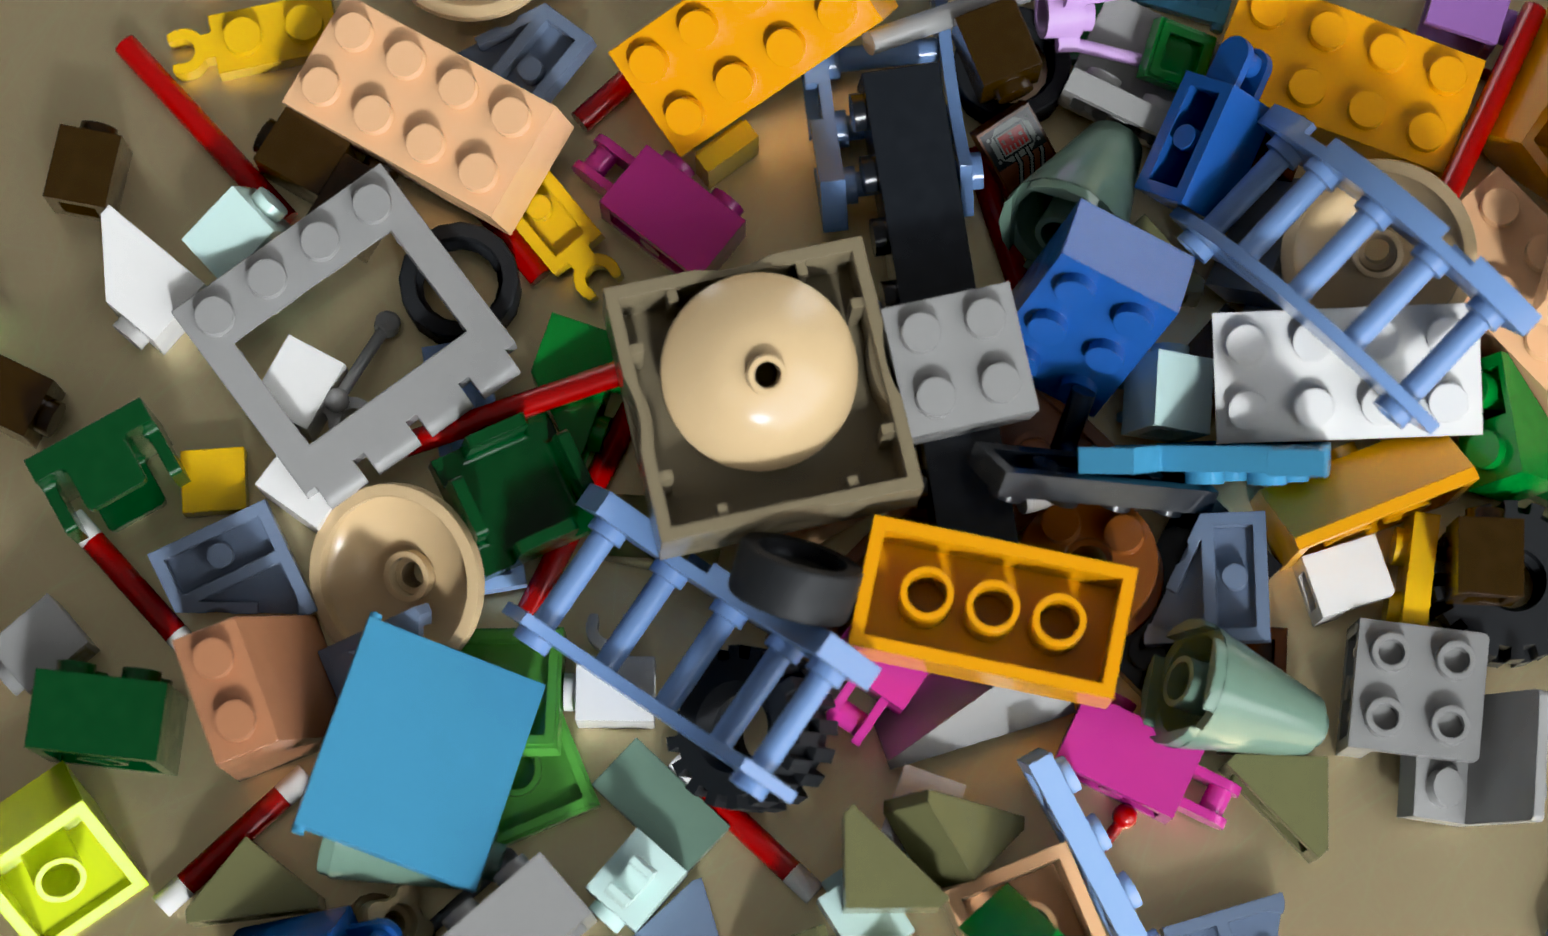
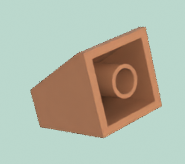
[171,615,337,782]

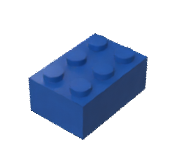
[1012,198,1196,418]

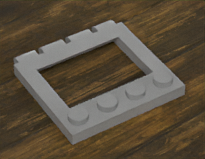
[171,163,521,510]

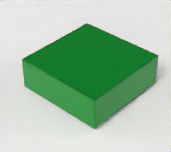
[1136,16,1217,93]

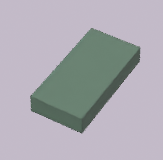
[592,737,730,874]

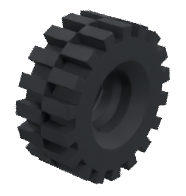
[1429,500,1548,668]
[666,645,838,813]

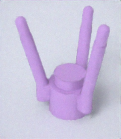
[1034,0,1142,67]

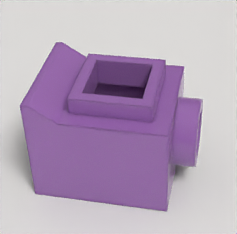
[1416,0,1518,60]

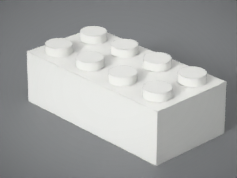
[1212,303,1483,444]

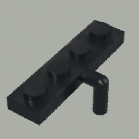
[967,385,1219,518]

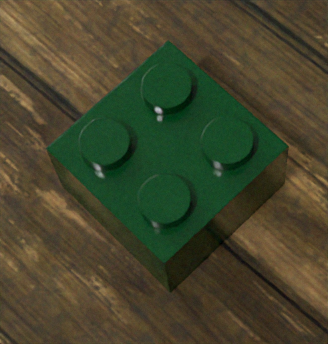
[24,660,189,776]

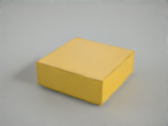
[695,119,759,189]
[180,447,249,517]

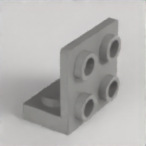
[1057,0,1220,149]
[1335,618,1489,763]
[1397,689,1548,827]

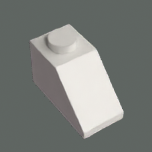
[101,205,206,355]

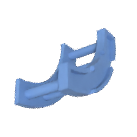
[801,0,984,233]
[1169,103,1542,434]
[502,483,882,805]

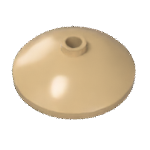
[1280,158,1477,309]
[659,272,858,472]
[309,482,485,651]

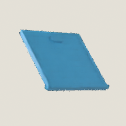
[291,611,546,893]

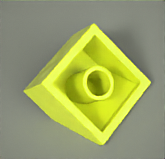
[0,760,149,936]

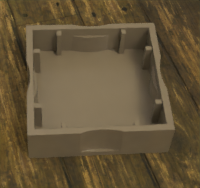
[602,235,924,560]

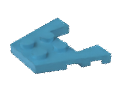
[1078,441,1331,486]

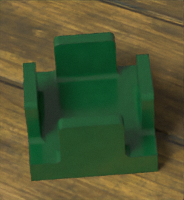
[23,397,191,544]
[428,411,594,581]

